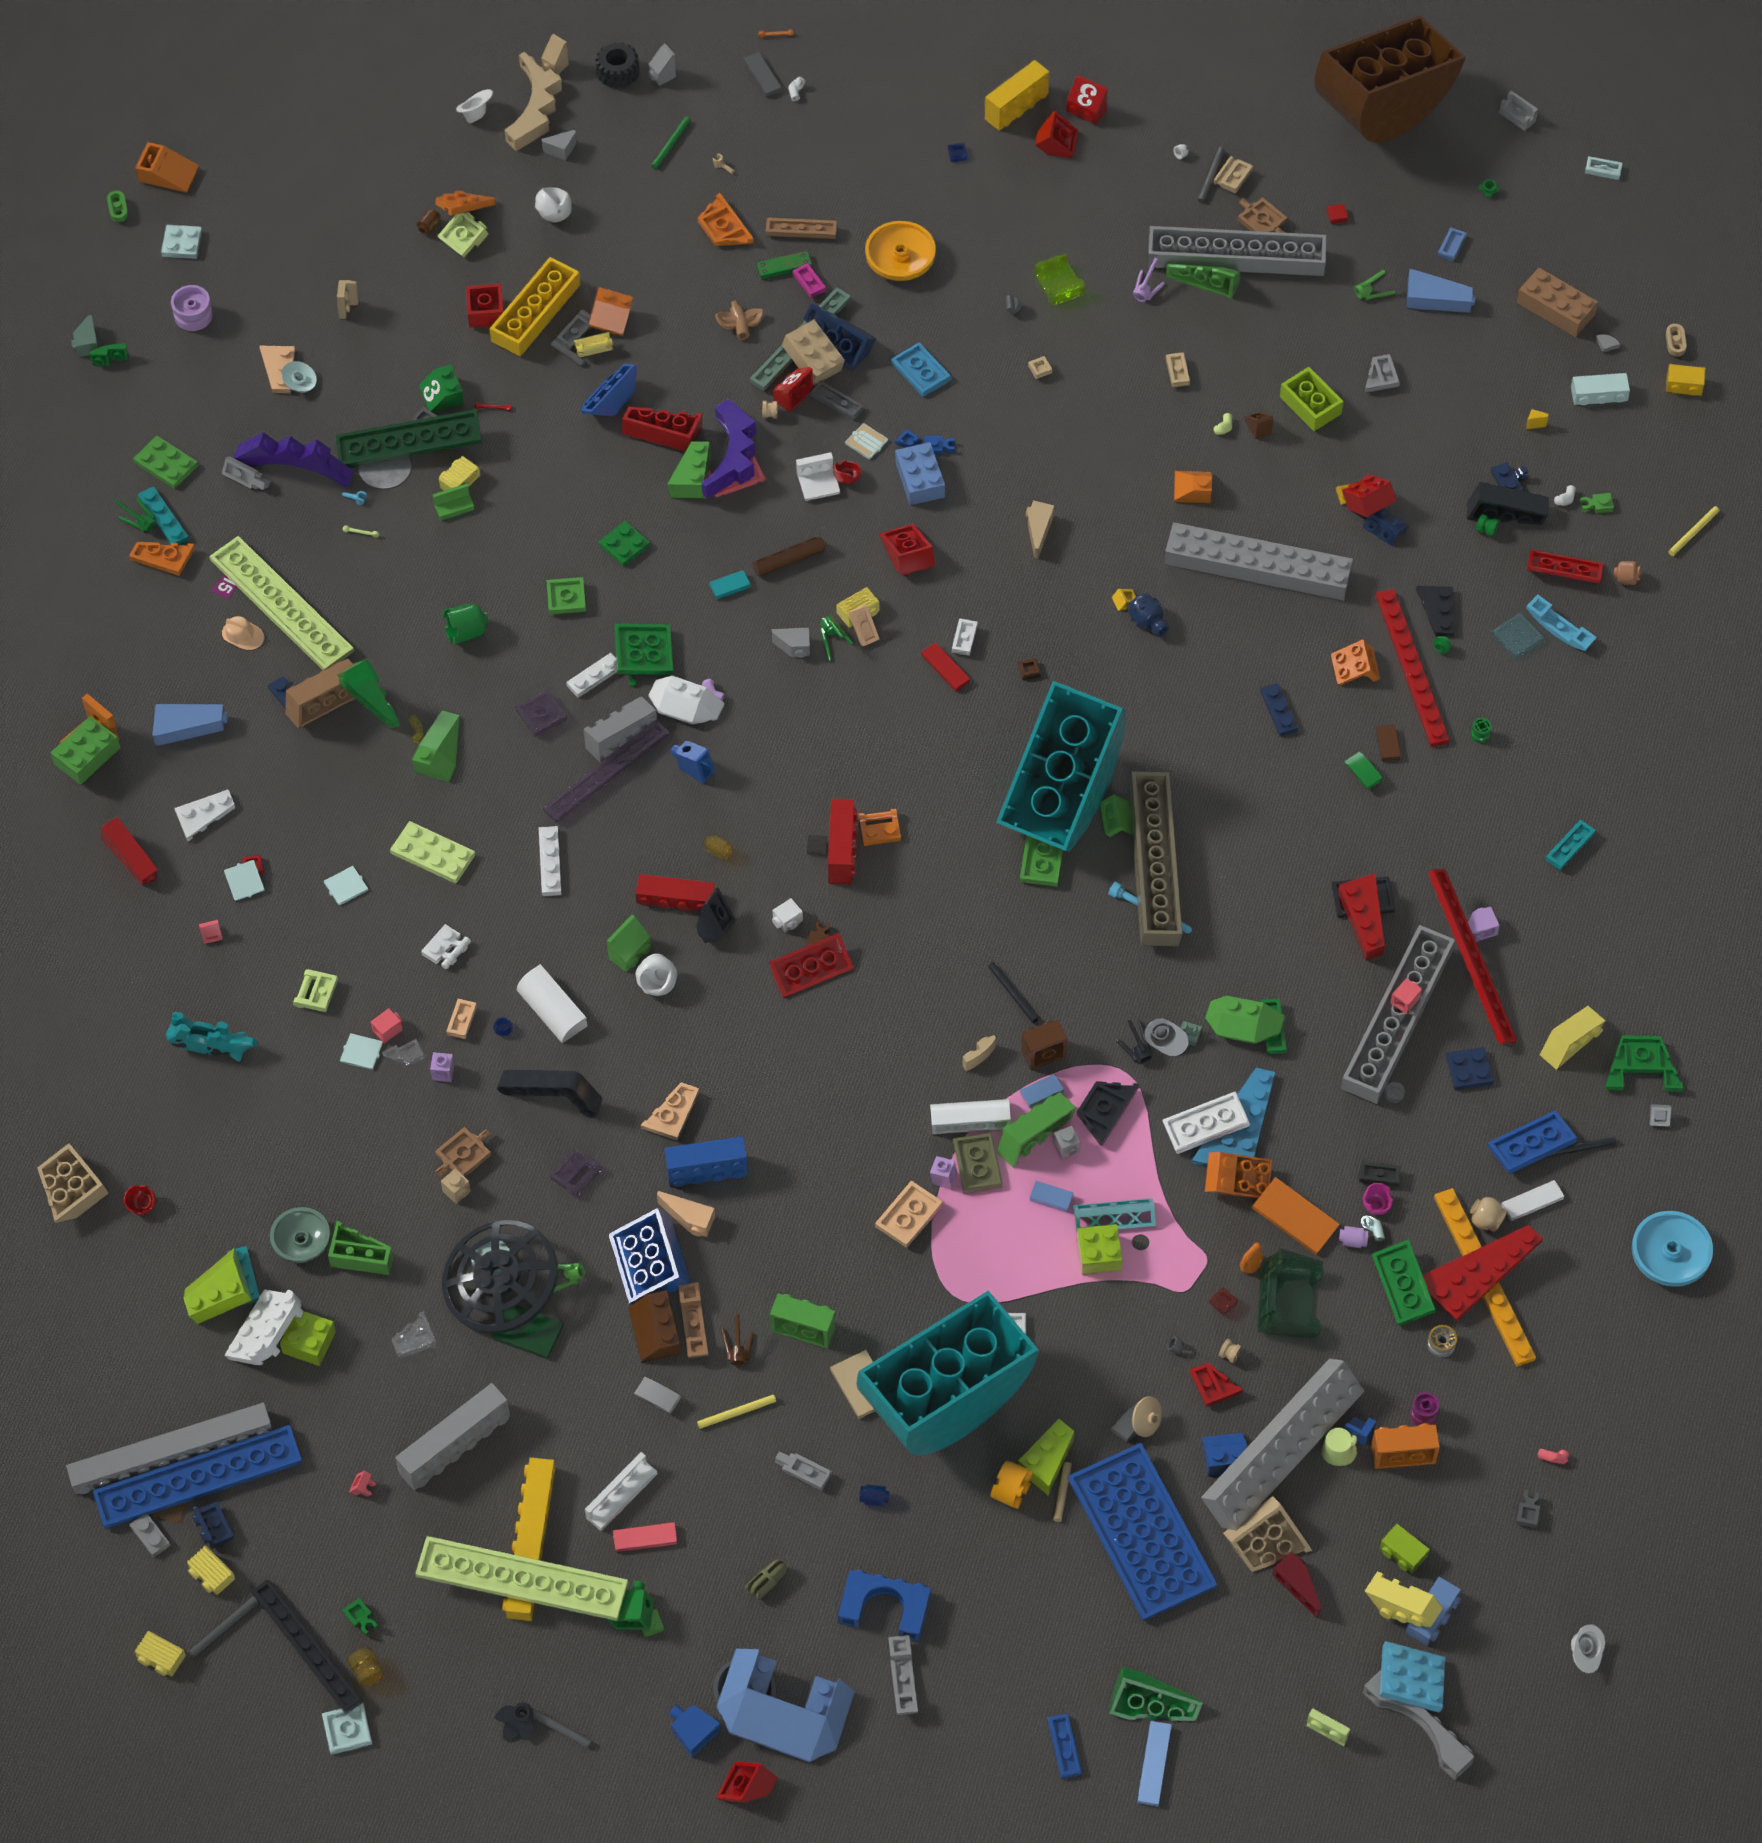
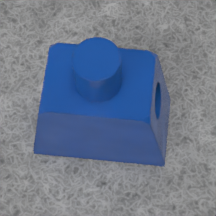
[671,741,715,784]
[669,1705,721,1758]

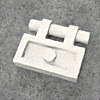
[421,924,471,969]

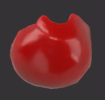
[833,460,861,484]
[123,1185,157,1215]

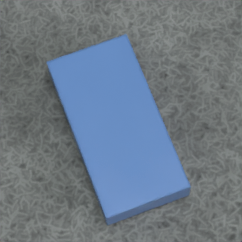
[1437,227,1467,262]
[1020,1074,1064,1108]
[1030,1181,1074,1212]

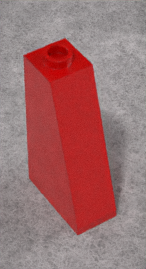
[101,817,158,885]

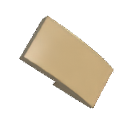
[963,1035,996,1071]

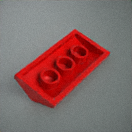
[1527,550,1603,583]
[769,933,854,998]

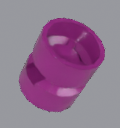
[1410,1392,1439,1426]

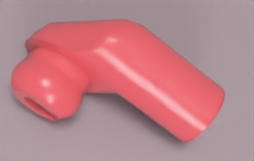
[1538,1449,1569,1464]

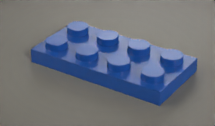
[1488,1110,1577,1174]

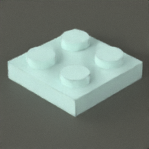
[161,225,202,259]

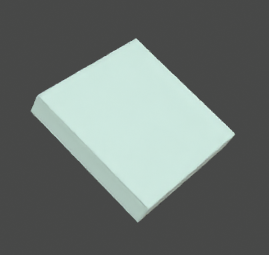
[322,1703,372,1755]

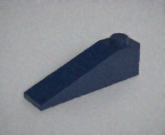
[803,303,877,370]

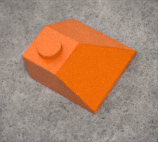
[1174,471,1212,504]

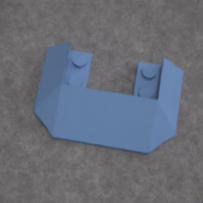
[717,1648,855,1762]

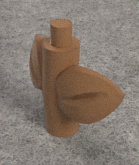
[715,301,764,340]

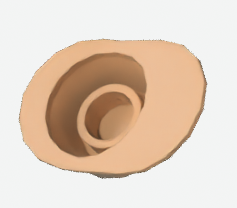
[222,616,264,650]

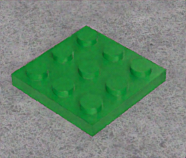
[614,623,673,675]

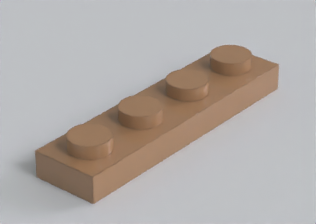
[766,218,837,239]

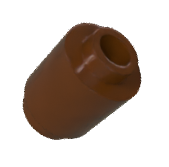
[417,209,441,235]

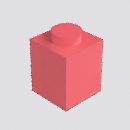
[1391,978,1422,1014]
[370,1008,402,1043]

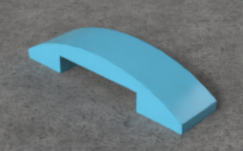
[1526,594,1597,651]

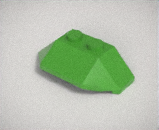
[1205,996,1285,1044]

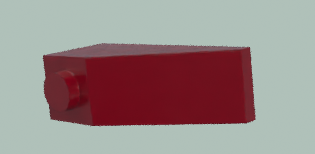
[1273,1552,1321,1618]

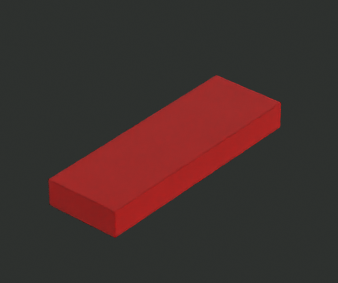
[921,642,970,692]

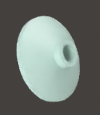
[281,361,317,393]

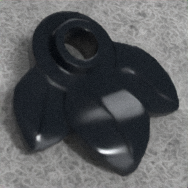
[494,1702,534,1740]

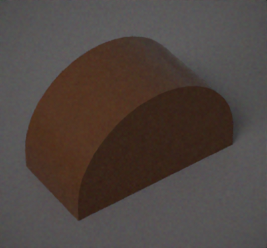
[1314,15,1466,143]

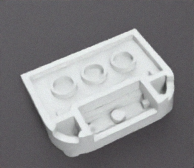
[225,1290,303,1365]

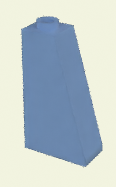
[1407,269,1476,313]
[152,704,228,746]

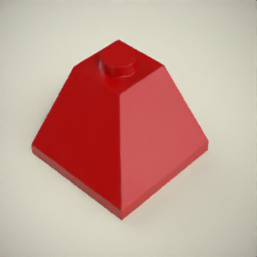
[1035,111,1079,158]
[716,1761,778,1803]

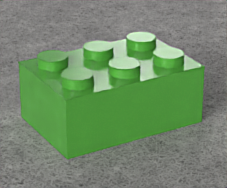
[50,716,120,785]
[770,1294,836,1349]

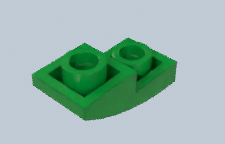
[89,343,129,366]
[1344,751,1383,790]

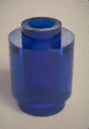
[859,1484,890,1507]

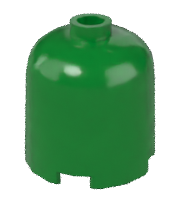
[442,603,489,645]

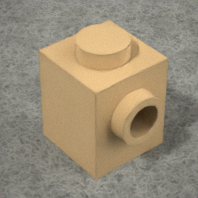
[441,1169,471,1204]

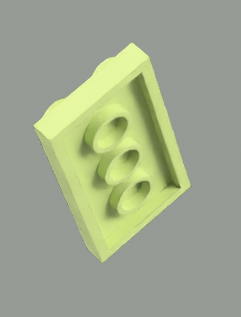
[390,821,475,884]

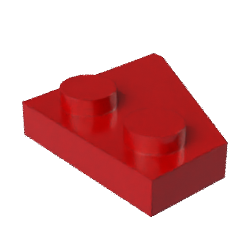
[1189,1363,1242,1407]

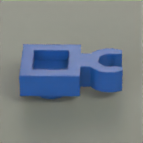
[924,435,955,455]

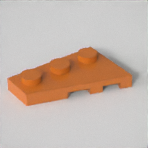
[129,542,195,576]

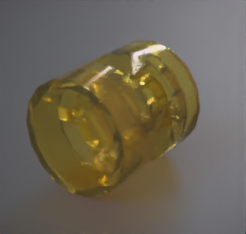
[347,1647,384,1687]

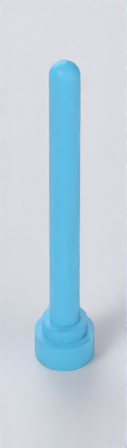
[1108,881,1192,933]

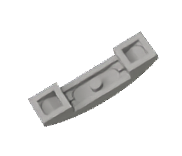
[888,1635,918,1715]

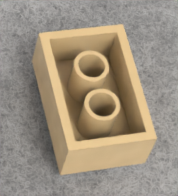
[782,320,845,386]

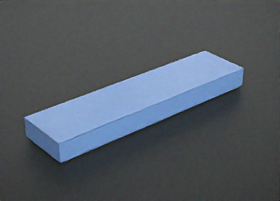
[1137,1721,1171,1807]

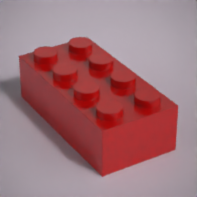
[828,799,858,884]

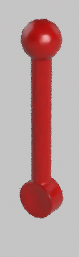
[474,402,512,412]

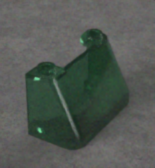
[1257,1248,1324,1338]

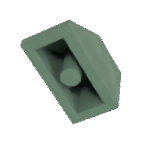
[71,315,98,357]

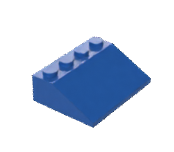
[609,1208,691,1304]

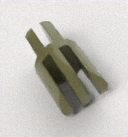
[745,1559,787,1601]

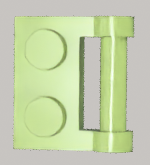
[293,969,338,1012]

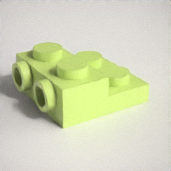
[437,212,489,258]

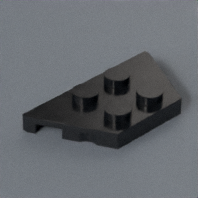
[1077,1081,1139,1146]

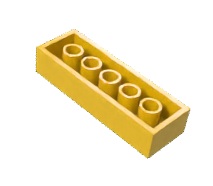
[490,257,580,357]

